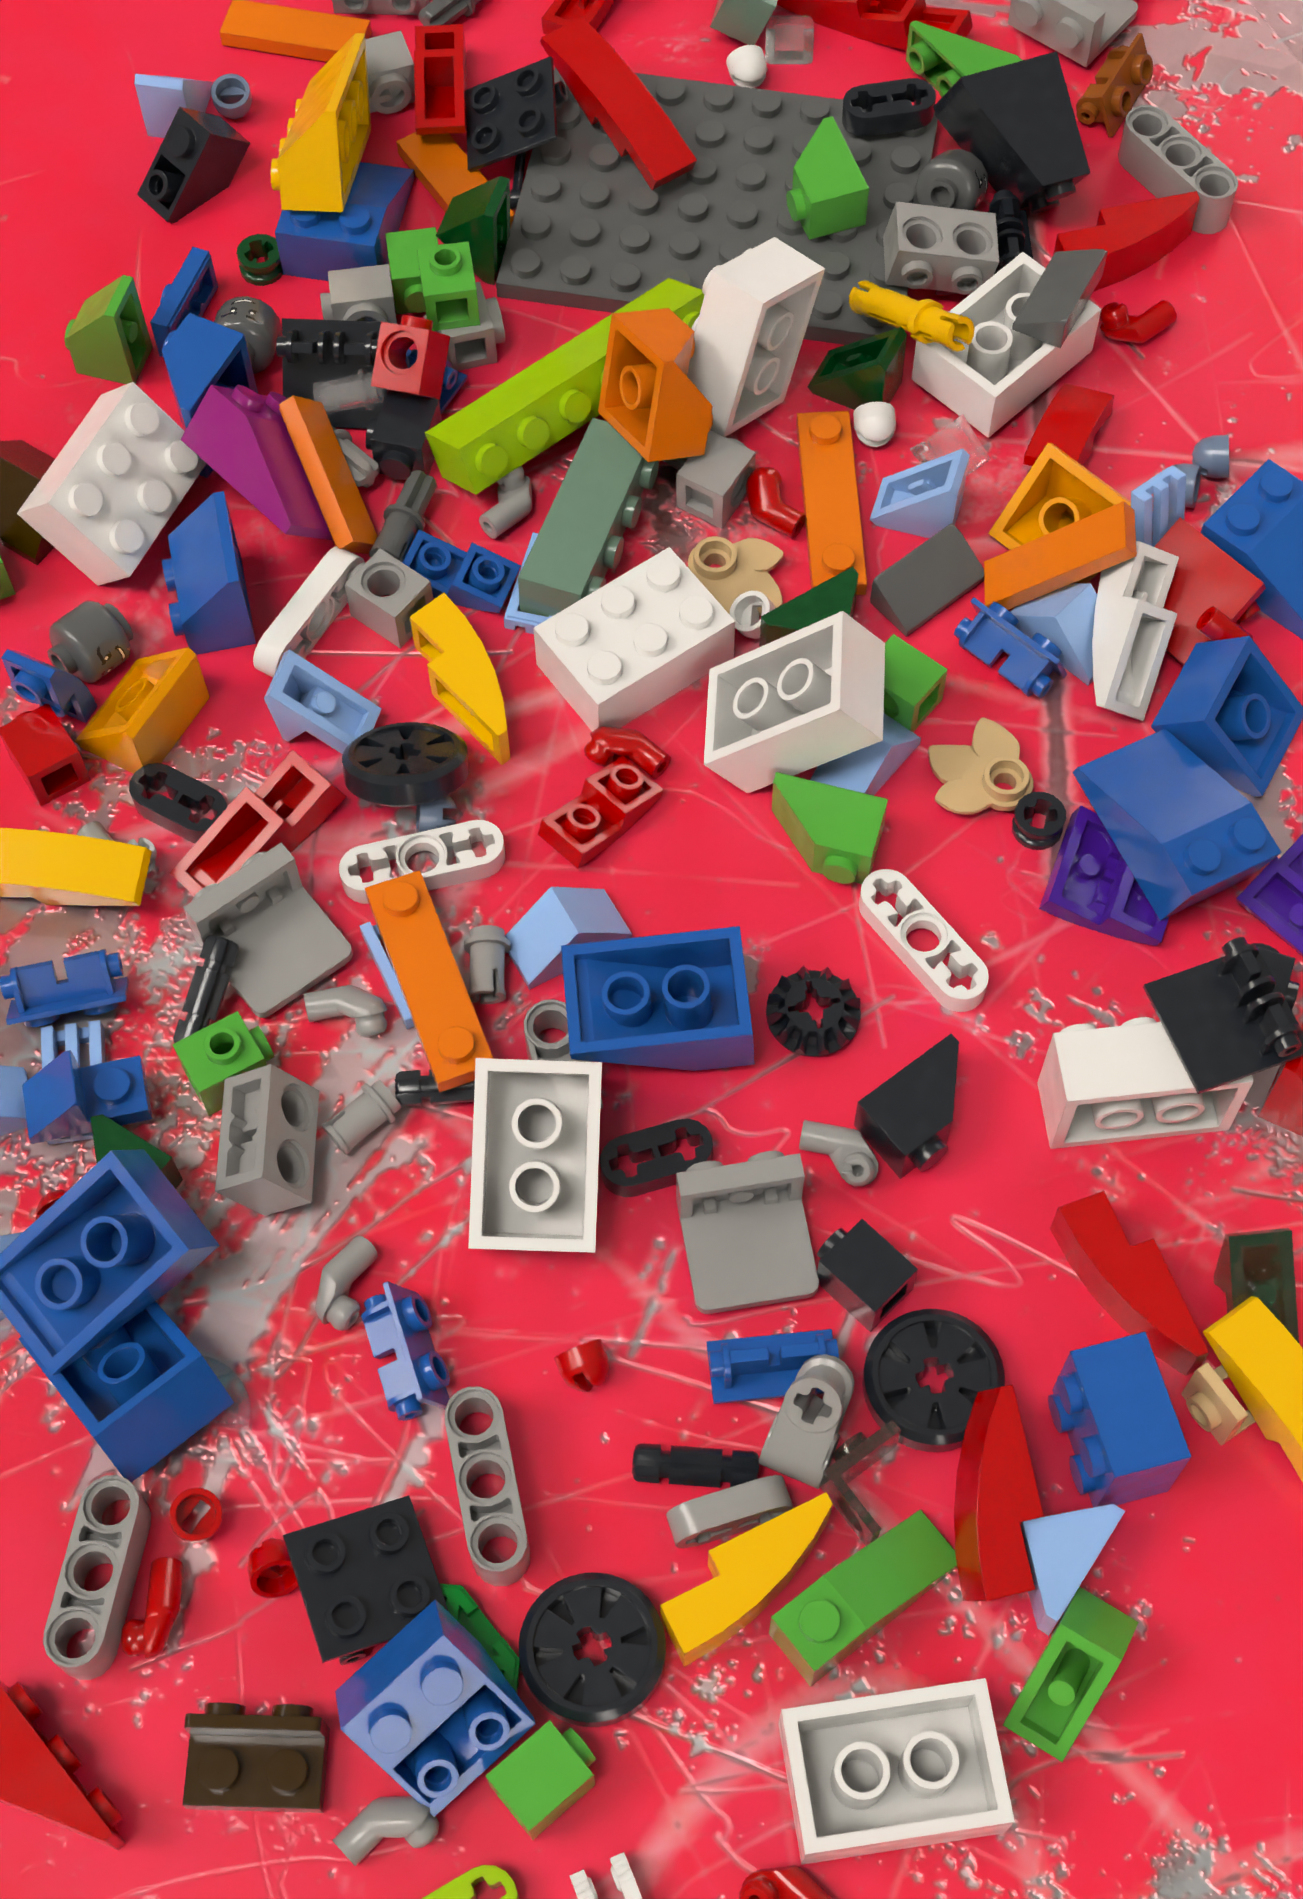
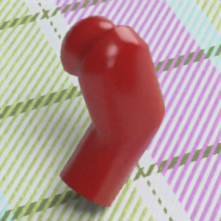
[1100,300,1177,343]
[584,726,671,778]
[121,1557,184,1659]

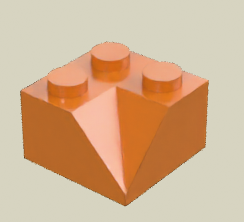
[598,308,713,462]

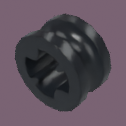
[1012,792,1066,850]

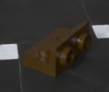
[183,1702,330,1813]

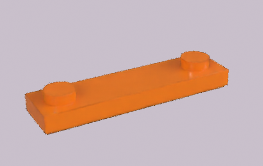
[796,411,867,595]
[365,870,493,1093]

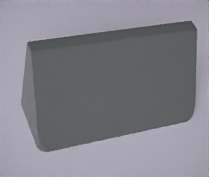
[1012,249,1108,348]
[870,524,984,637]

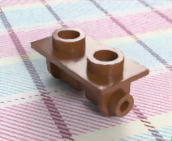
[1076,33,1153,137]

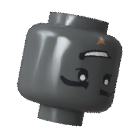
[916,149,988,211]
[214,296,282,374]
[47,600,133,683]

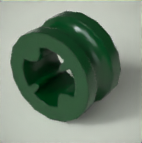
[236,234,283,286]

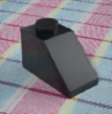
[854,1034,959,1179]

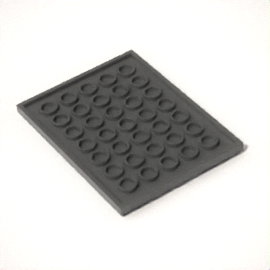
[496,67,938,345]

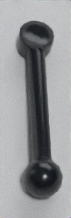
[510,151,526,210]

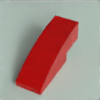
[414,24,467,135]
[1053,191,1200,292]
[170,750,347,896]
[1050,1191,1209,1376]
[954,1384,1044,1601]

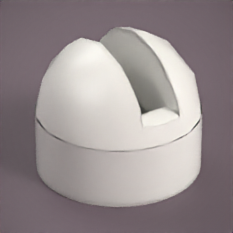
[726,45,767,88]
[853,402,896,447]
[729,591,775,639]

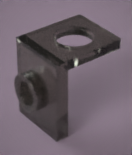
[820,1420,901,1546]

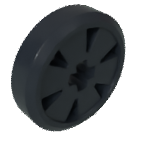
[342,722,469,807]
[862,1309,1005,1452]
[519,1573,666,1727]

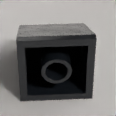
[933,51,1090,214]

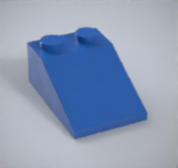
[275,162,415,281]
[1201,459,1303,640]
[1073,728,1282,921]
[561,926,755,1071]
[0,1149,220,1376]
[19,1301,235,1483]

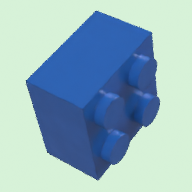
[1048,1332,1191,1508]

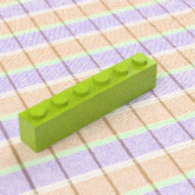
[425,278,705,495]

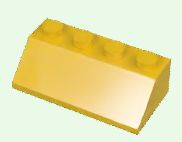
[271,33,371,212]

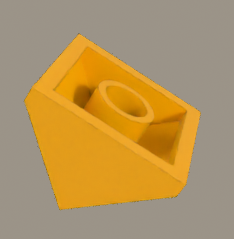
[988,443,1131,583]
[75,647,210,774]

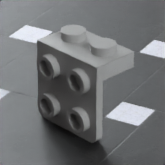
[1008,0,1138,67]
[183,842,353,1018]
[676,1151,819,1314]

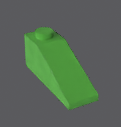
[769,1509,957,1687]

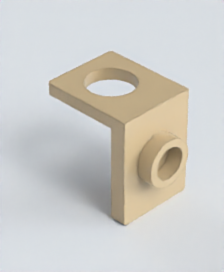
[1181,1362,1256,1446]

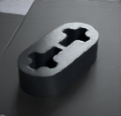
[842,78,936,136]
[129,763,228,843]
[600,1119,713,1197]

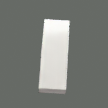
[1092,541,1179,721]

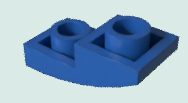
[402,530,521,613]
[1,649,98,723]

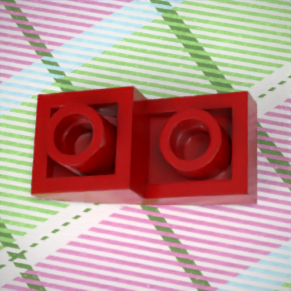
[1023,383,1114,466]
[538,756,664,869]

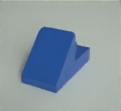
[22,1050,153,1144]

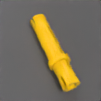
[849,280,975,352]

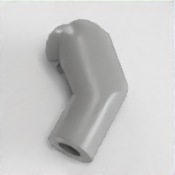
[799,1120,878,1186]

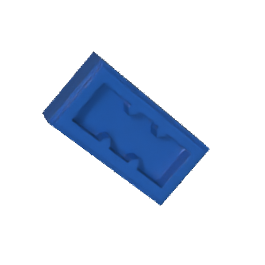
[150,247,218,357]

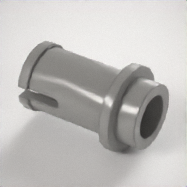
[464,925,511,1004]
[321,1080,402,1155]

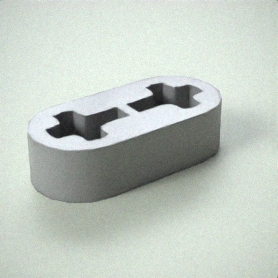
[666,1475,794,1548]

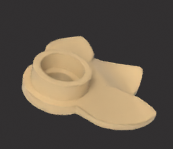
[688,536,784,616]
[928,717,1033,815]

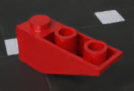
[0,1681,127,1851]

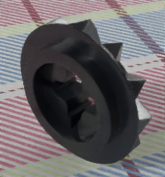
[766,965,861,1056]

